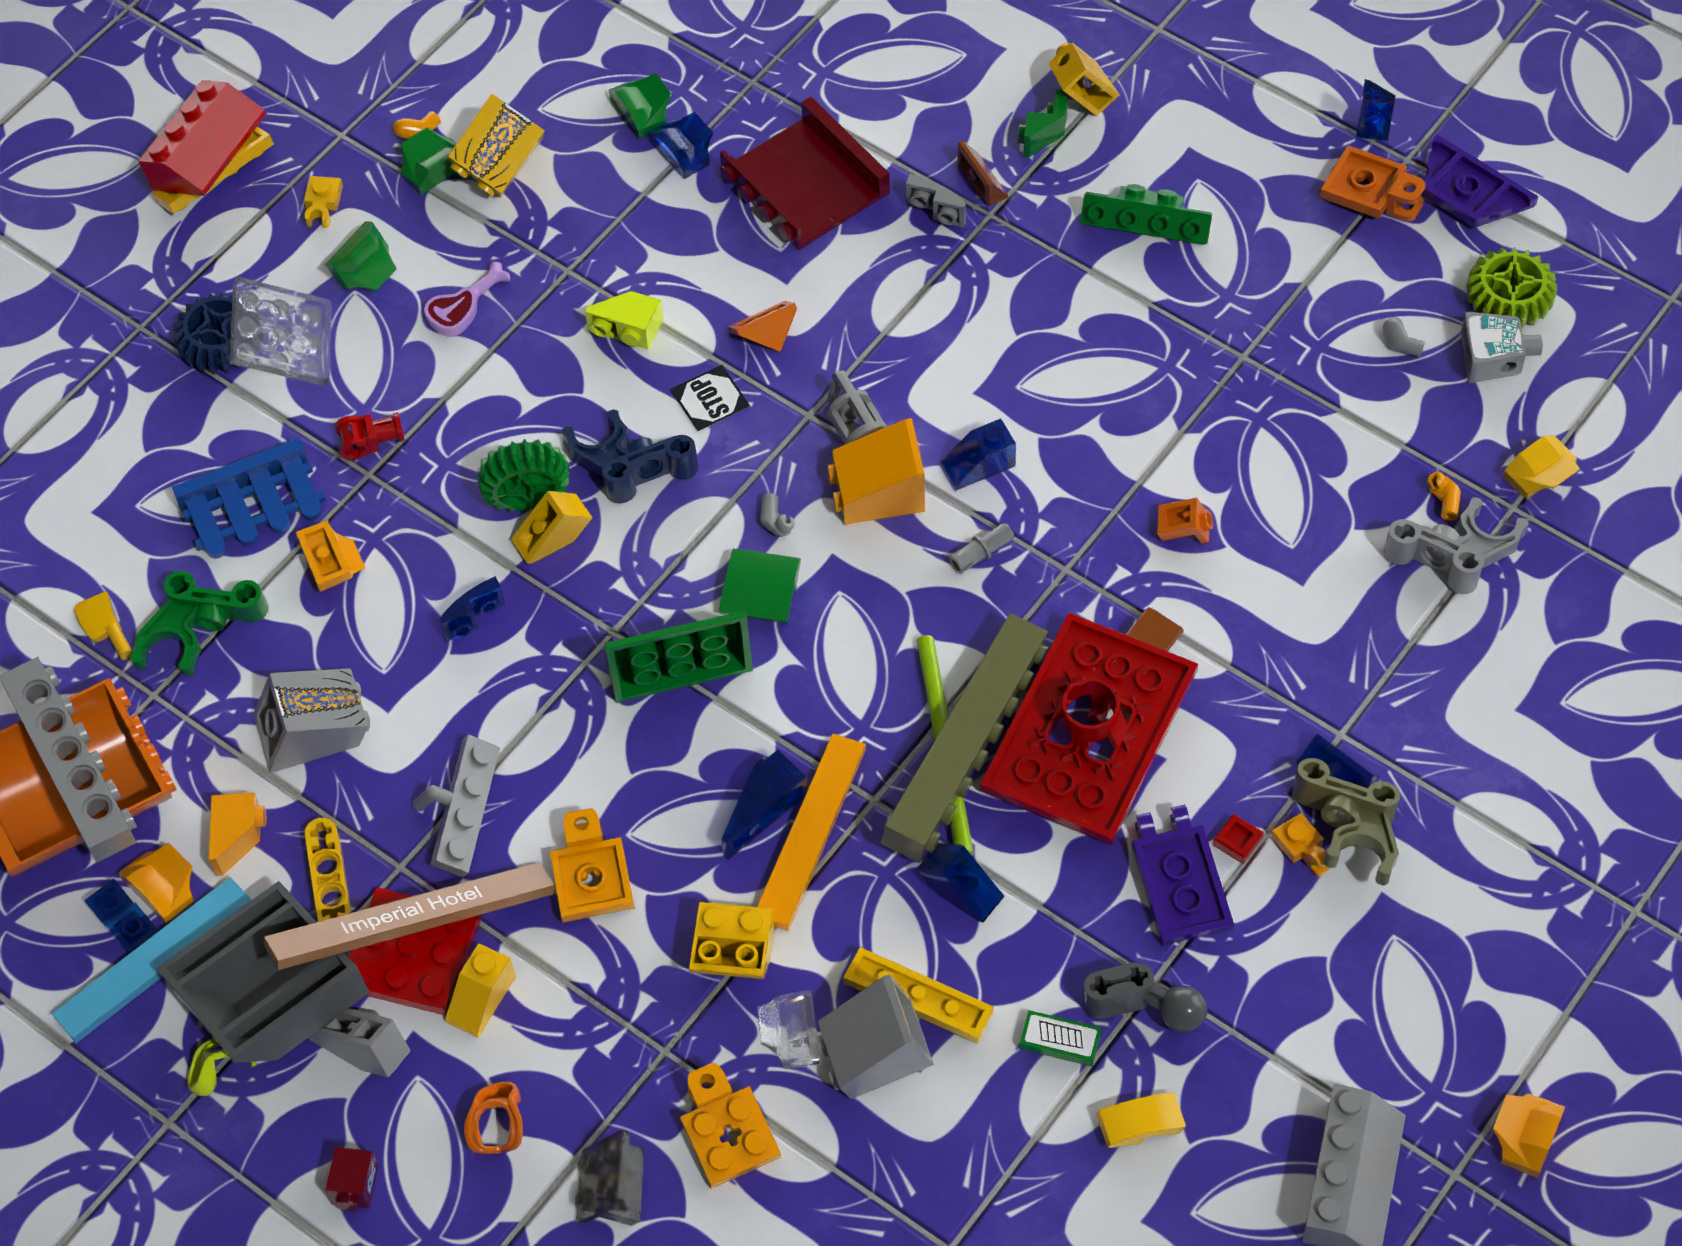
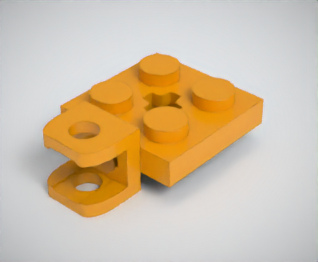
[550,808,635,923]
[680,1063,781,1189]

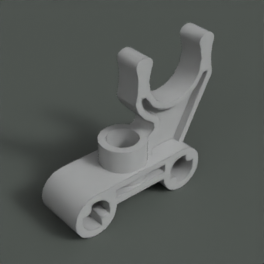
[1384,497,1529,594]

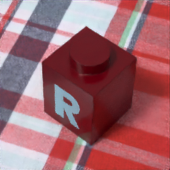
[325,1147,379,1211]

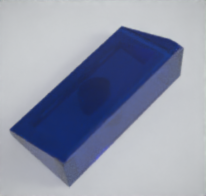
[1356,79,1396,141]
[1296,734,1379,788]

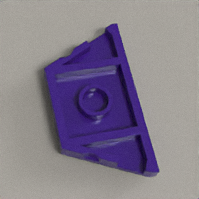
[1421,134,1539,228]

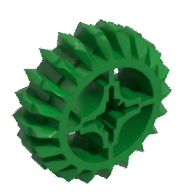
[477,439,570,513]

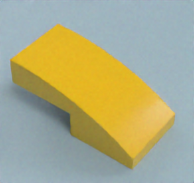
[1096,1092,1186,1148]

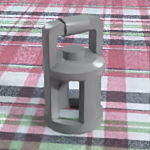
[827,370,887,444]

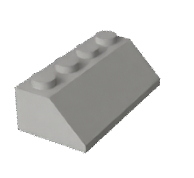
[1302,1083,1406,1246]

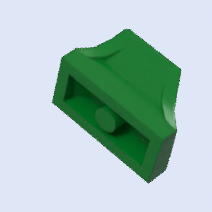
[609,73,672,139]
[401,127,457,195]
[325,221,397,291]

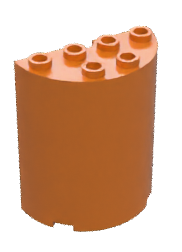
[0,678,177,878]

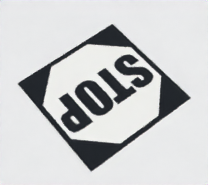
[670,365,750,431]

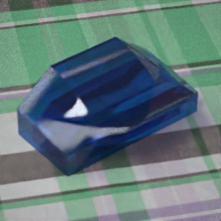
[648,112,713,179]

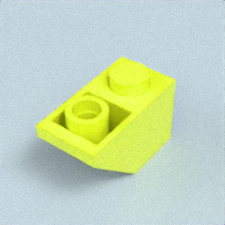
[585,291,664,349]

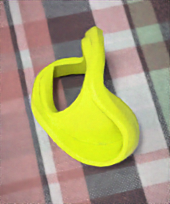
[187,1038,256,1096]

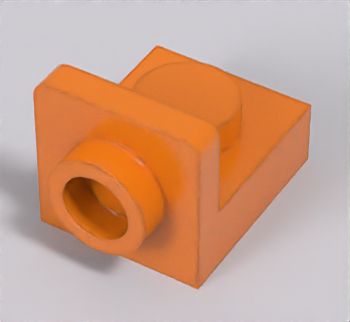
[1157,498,1213,544]

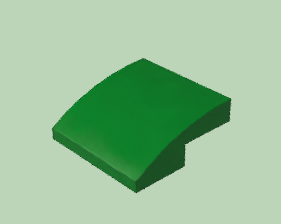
[719,548,801,624]

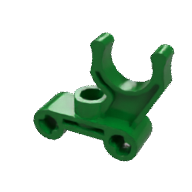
[130,571,269,676]

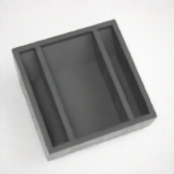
[156,881,370,1063]

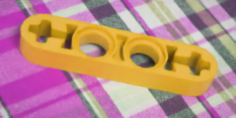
[305,817,352,922]

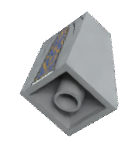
[253,668,370,772]

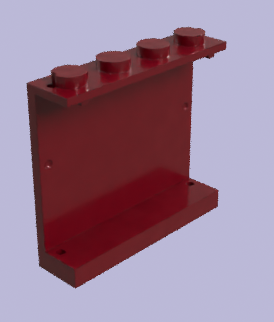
[720,97,890,250]

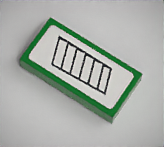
[1019,1010,1102,1067]

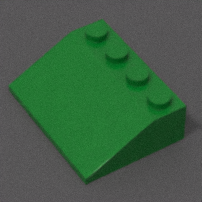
[604,610,753,703]

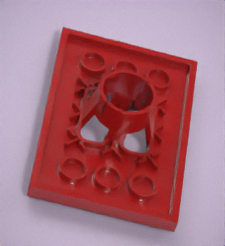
[980,612,1198,845]

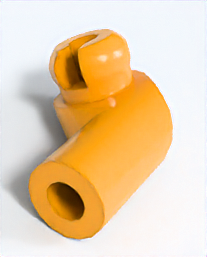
[393,111,441,139]
[1427,472,1461,521]

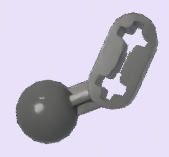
[1084,962,1208,1033]

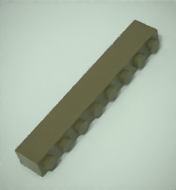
[881,613,1049,863]

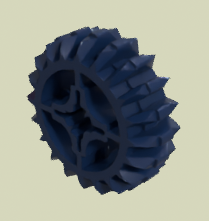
[174,291,263,375]

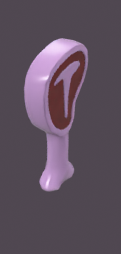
[424,262,510,337]

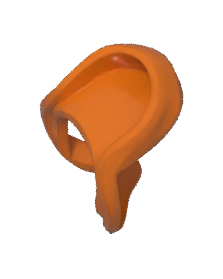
[464,1082,523,1154]

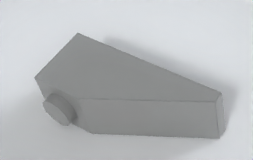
[307,1008,411,1078]

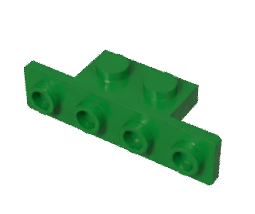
[1080,184,1212,245]

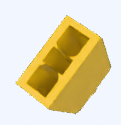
[1049,43,1120,116]

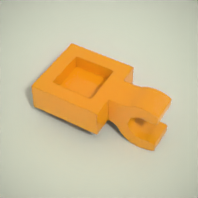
[1271,813,1330,877]

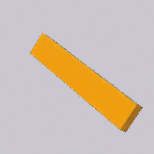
[757,734,866,931]

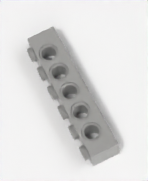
[0,657,137,863]

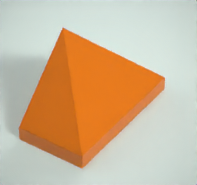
[727,301,797,352]

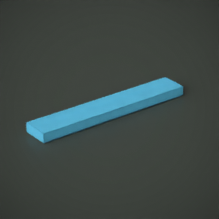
[52,877,251,1044]

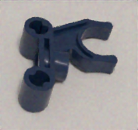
[562,409,699,503]

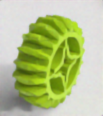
[1466,247,1557,329]

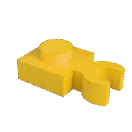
[304,176,343,228]

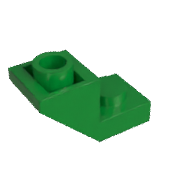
[1018,89,1068,157]

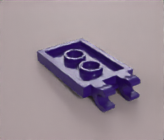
[1132,804,1234,946]

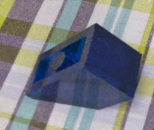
[940,418,1016,491]
[916,843,1005,923]

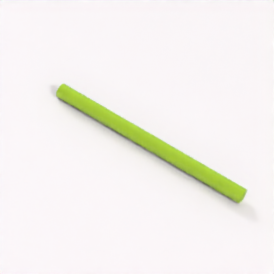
[917,635,974,859]

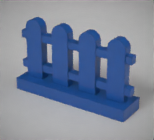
[172,438,326,559]

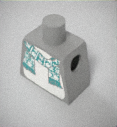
[1461,312,1543,383]

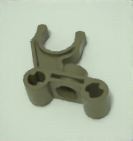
[1292,758,1400,886]

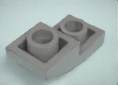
[906,174,966,228]

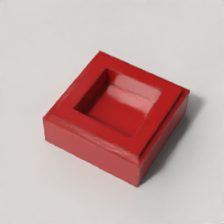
[1213,813,1264,864]

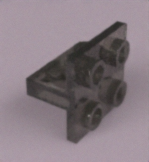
[575,1130,645,1226]

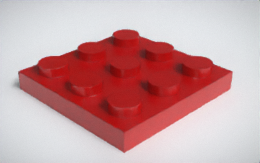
[349,887,482,1016]

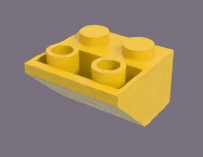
[689,902,775,979]

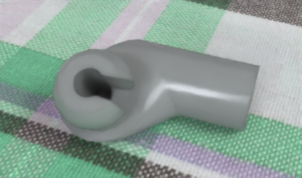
[1383,317,1425,357]
[760,493,794,537]

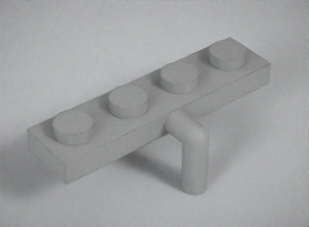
[413,734,500,878]

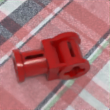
[335,412,405,460]

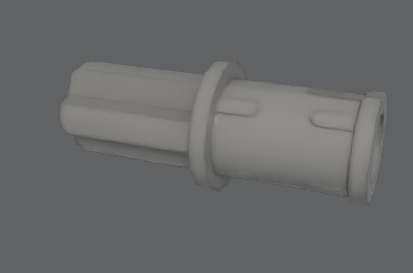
[949,523,1014,574]

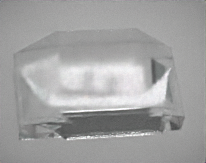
[757,990,820,1069]

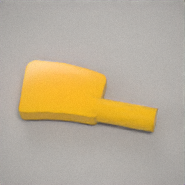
[74,591,133,660]

